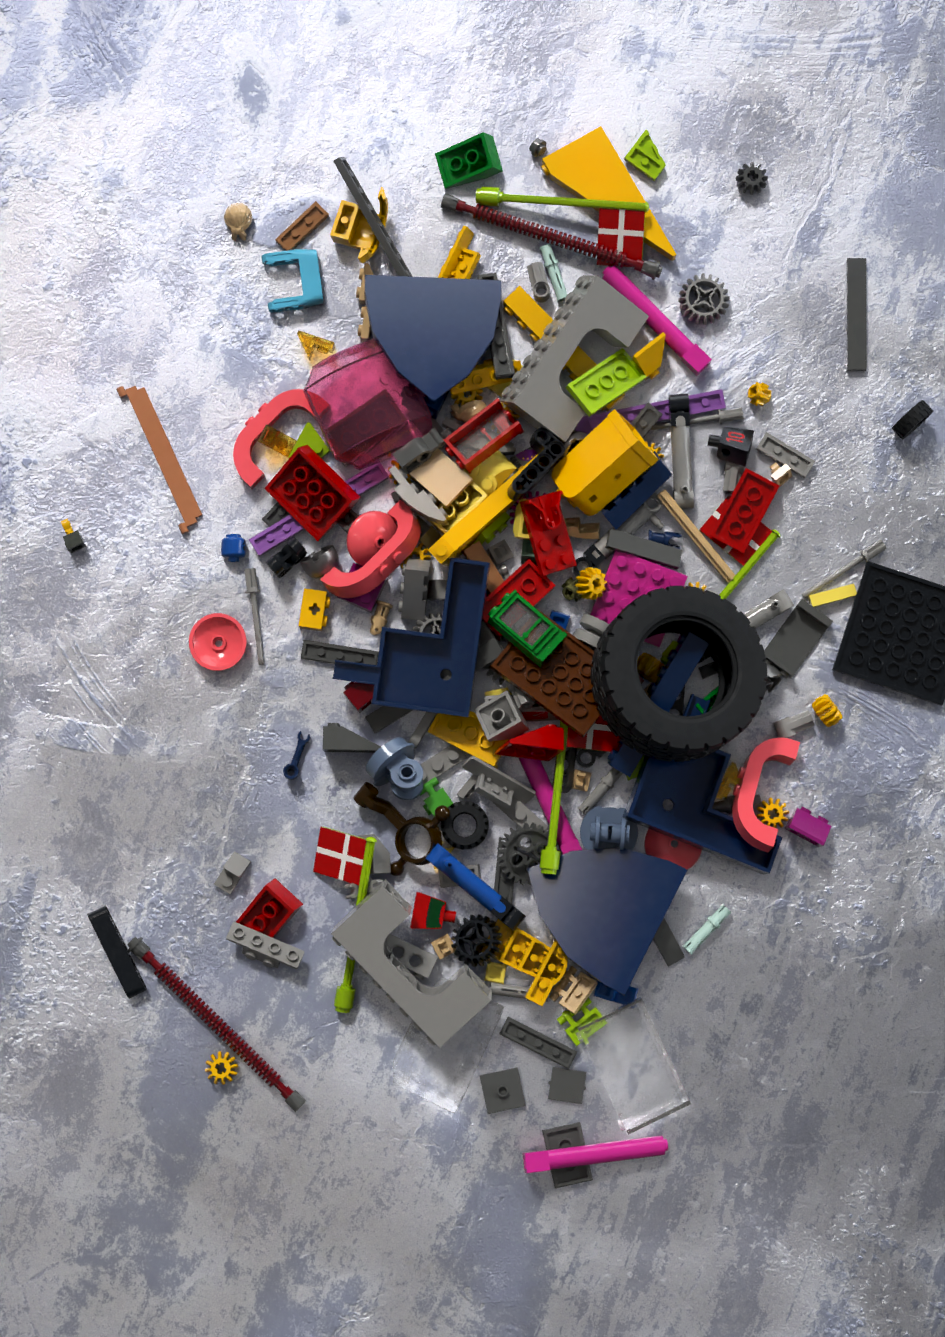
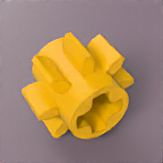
[748,382,771,406]

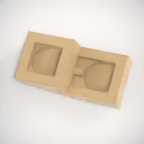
[564,517,601,539]

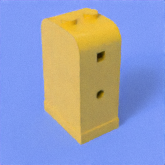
[552,409,659,516]

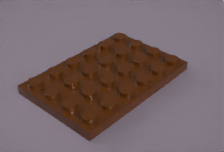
[490,609,600,738]

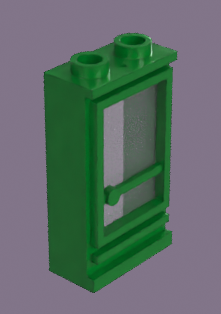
[487,590,568,667]

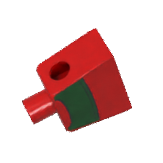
[410,892,456,929]

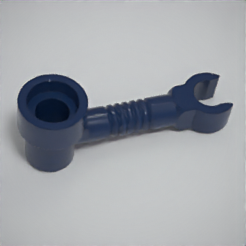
[283,731,310,780]

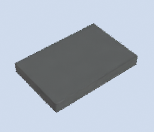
[542,1122,593,1188]

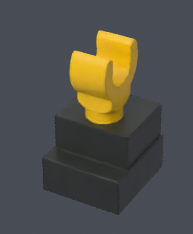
[61,519,86,553]

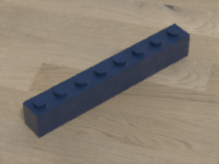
[607,630,710,777]

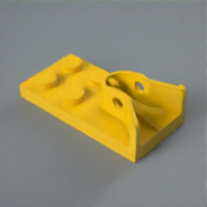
[428,711,510,769]

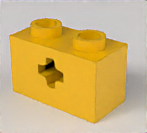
[298,588,331,631]

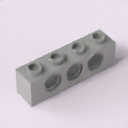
[386,934,438,980]

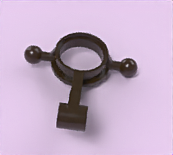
[353,782,450,876]

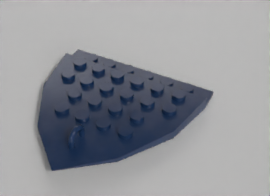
[364,275,502,401]
[527,848,687,996]

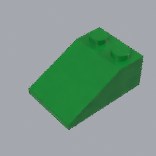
[435,132,503,189]

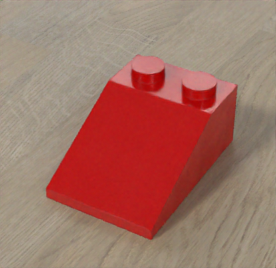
[495,724,564,762]
[236,878,303,938]

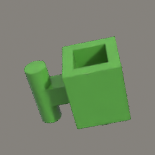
[420,777,453,816]

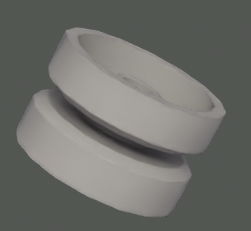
[573,613,609,651]

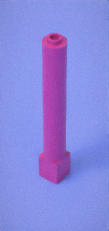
[602,265,712,376]
[519,733,582,855]
[522,1135,668,1173]

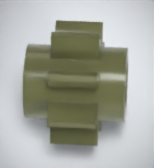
[561,577,582,602]

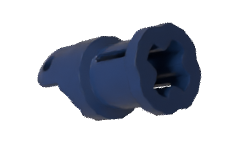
[648,530,682,549]

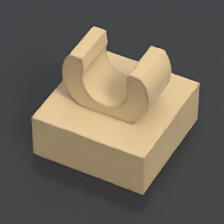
[770,462,793,486]
[572,769,591,792]
[431,933,456,959]

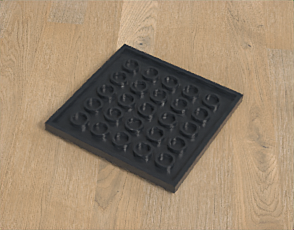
[832,561,945,706]

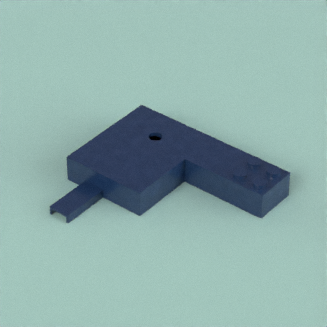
[332,557,490,717]
[623,694,783,875]

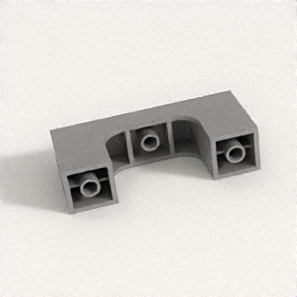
[500,275,649,442]
[331,879,492,1048]

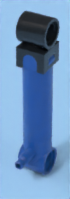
[426,843,526,931]

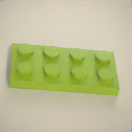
[566,348,646,417]

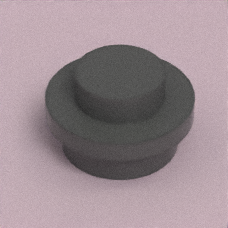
[529,138,546,157]

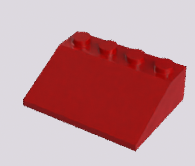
[264,445,361,541]

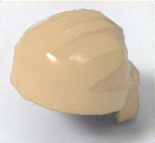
[224,203,253,241]
[450,400,487,423]

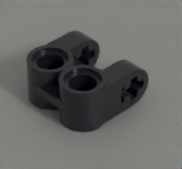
[266,537,307,578]

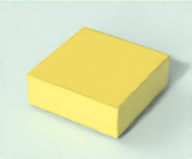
[484,962,507,984]

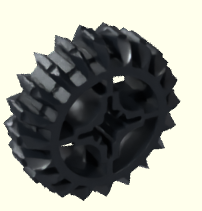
[451,914,503,967]

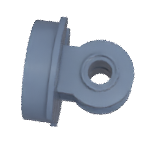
[365,737,423,800]
[580,806,638,850]

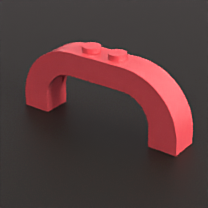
[233,389,331,489]
[320,500,421,598]
[732,738,800,852]

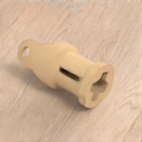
[370,600,393,635]

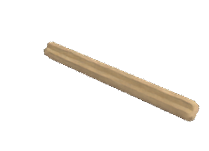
[657,490,735,583]

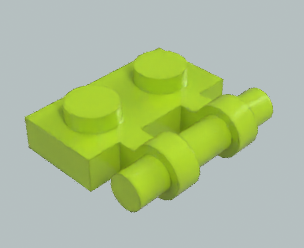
[557,997,607,1046]

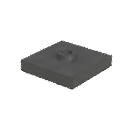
[479,1067,526,1114]

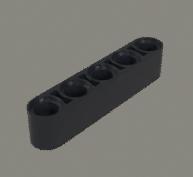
[87,905,147,999]

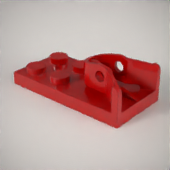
[710,468,780,554]
[520,490,577,576]
[483,559,556,641]

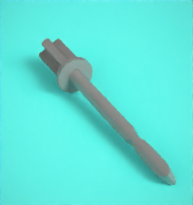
[651,408,744,430]
[802,539,887,598]
[244,568,264,665]

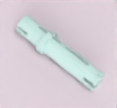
[540,244,568,302]
[683,904,732,955]

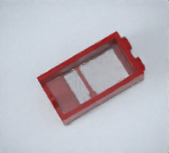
[444,398,524,474]

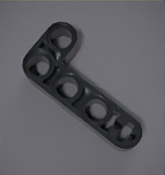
[507,427,565,501]

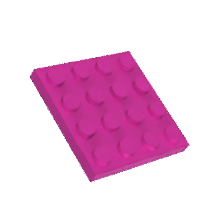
[590,551,688,647]

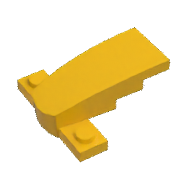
[481,919,568,1006]

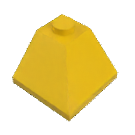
[632,332,666,381]

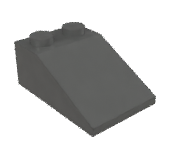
[323,723,381,753]

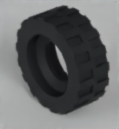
[892,400,933,440]

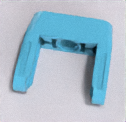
[261,249,324,313]

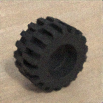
[440,801,489,850]

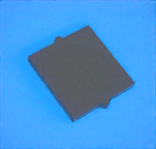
[548,1067,586,1104]

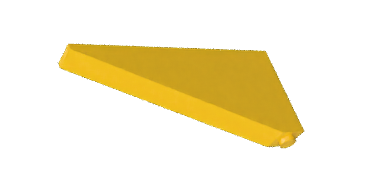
[540,126,677,261]
[428,454,559,566]

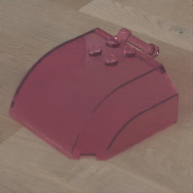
[303,338,432,470]

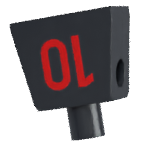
[708,427,754,467]

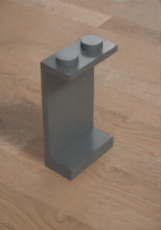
[764,599,833,679]

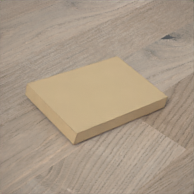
[409,449,473,508]

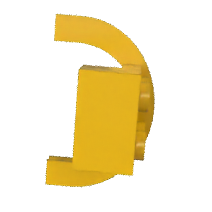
[330,187,388,263]

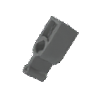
[392,428,446,474]

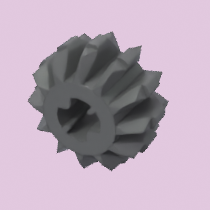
[736,162,768,195]

